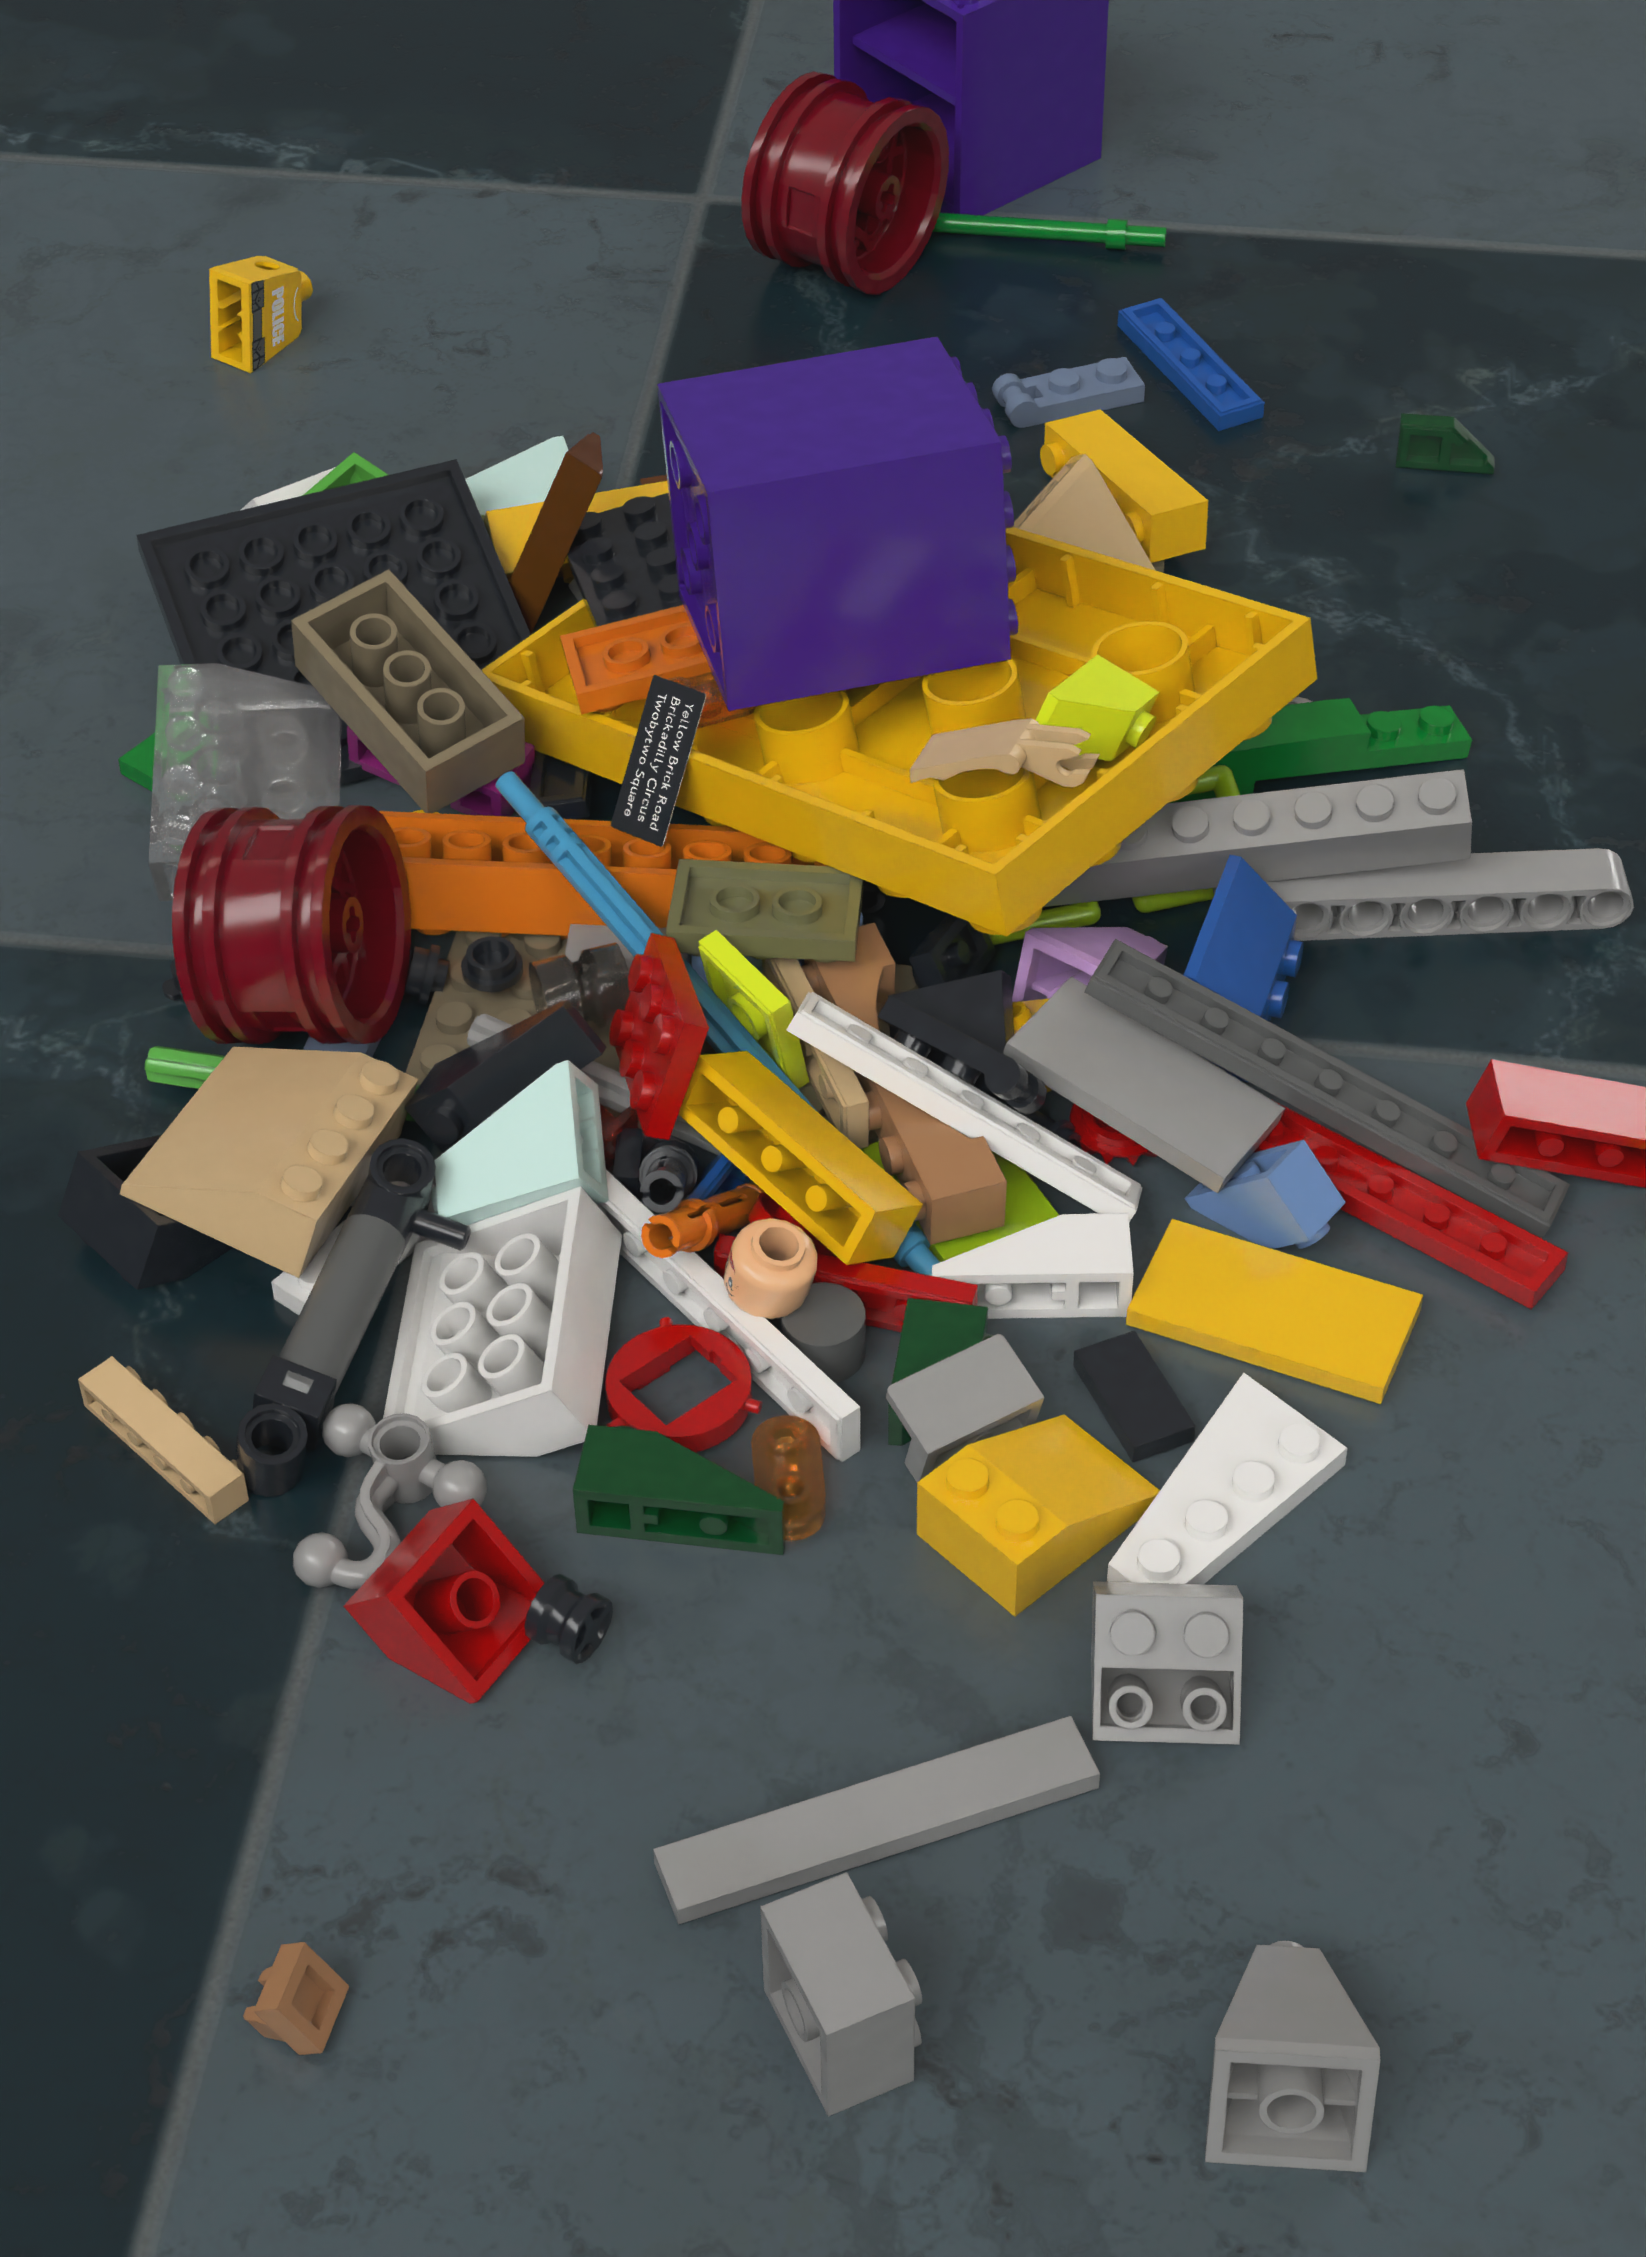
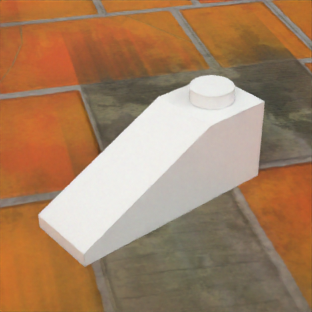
[932,1213,1134,1319]

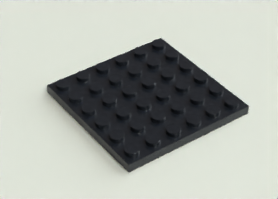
[137,459,531,809]

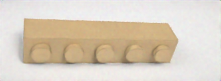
[78,1356,249,1524]

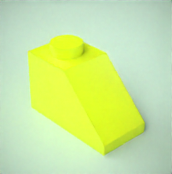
[1036,655,1160,761]

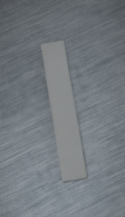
[653,1716,1100,1925]

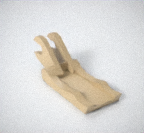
[910,718,1100,787]

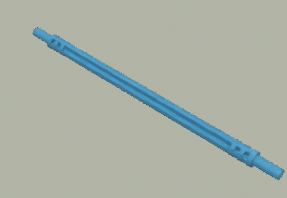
[495,771,940,1276]

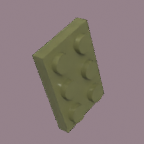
[665,859,864,963]

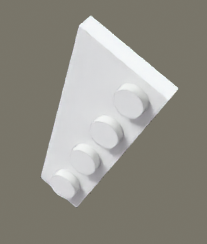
[1107,1373,1348,1584]

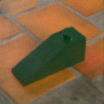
[573,1424,785,1555]

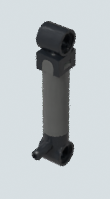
[235,1138,471,1497]

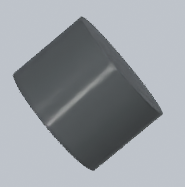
[781,1282,866,1383]

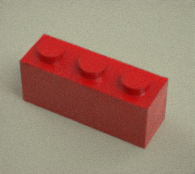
[1466,1059,1646,1188]

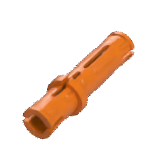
[641,1183,764,1258]

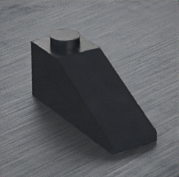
[405,999,607,1154]

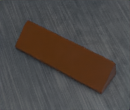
[509,432,603,635]

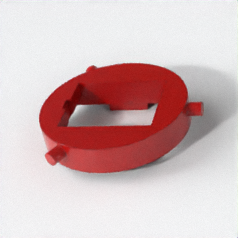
[605,1317,762,1452]

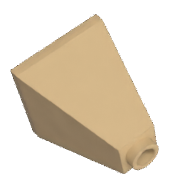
[1013,454,1155,570]

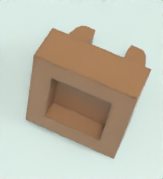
[243,1942,349,2055]

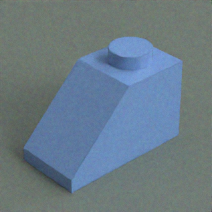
[1184,1140,1346,1249]

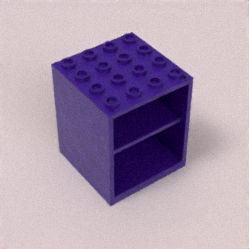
[833,0,1109,215]
[657,336,1018,711]

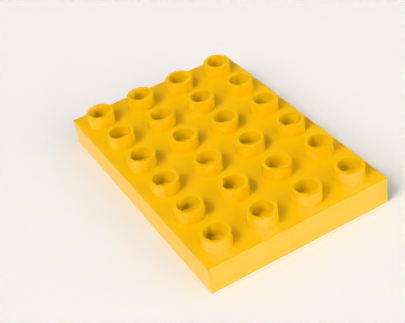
[482,527,1317,937]

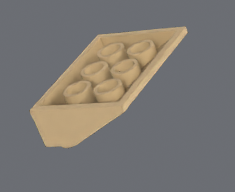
[120,1047,418,1278]

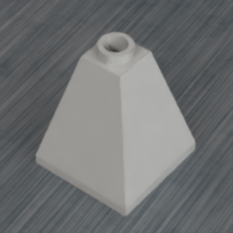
[1205,1941,1380,2172]

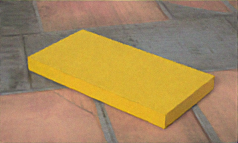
[1126,1219,1423,1404]

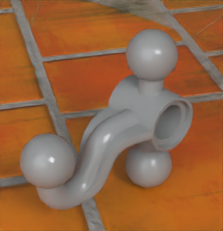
[293,1403,487,1589]

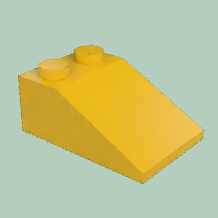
[917,1414,1160,1617]

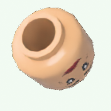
[724,1218,818,1319]

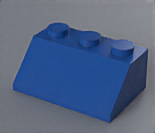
[1184,855,1304,1082]

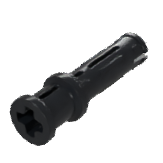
[639,1139,699,1213]

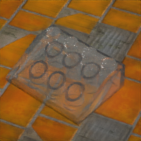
[149,663,342,901]

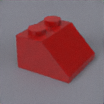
[343,1498,545,1704]

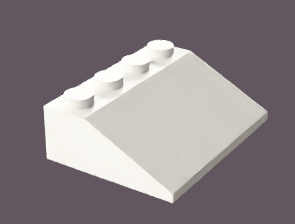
[383,1186,622,1457]

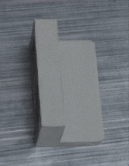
[886,1334,1045,1482]

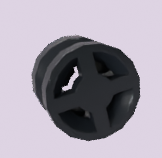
[524,1574,613,1664]

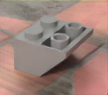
[1091,1581,1243,1745]

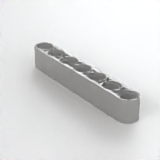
[1213,848,1634,941]

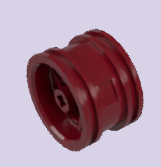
[741,71,949,294]
[172,805,411,1044]

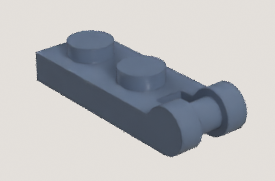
[992,357,1145,428]

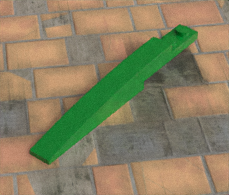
[1169,698,1472,803]

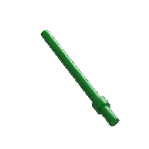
[932,213,1167,250]

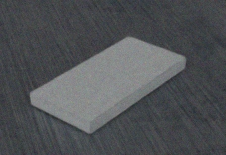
[1003,976,1285,1193]

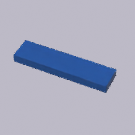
[1117,298,1265,431]

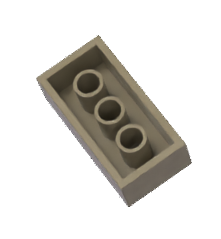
[291,569,525,813]

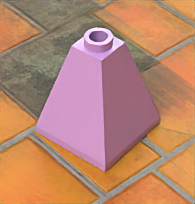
[1012,927,1168,1002]

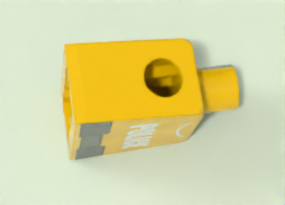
[209,256,313,373]

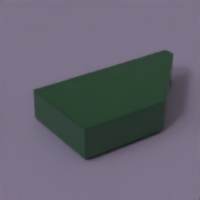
[1396,413,1494,474]

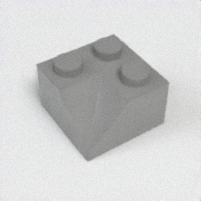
[760,1872,922,2117]

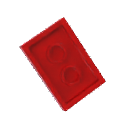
[609,933,709,1140]

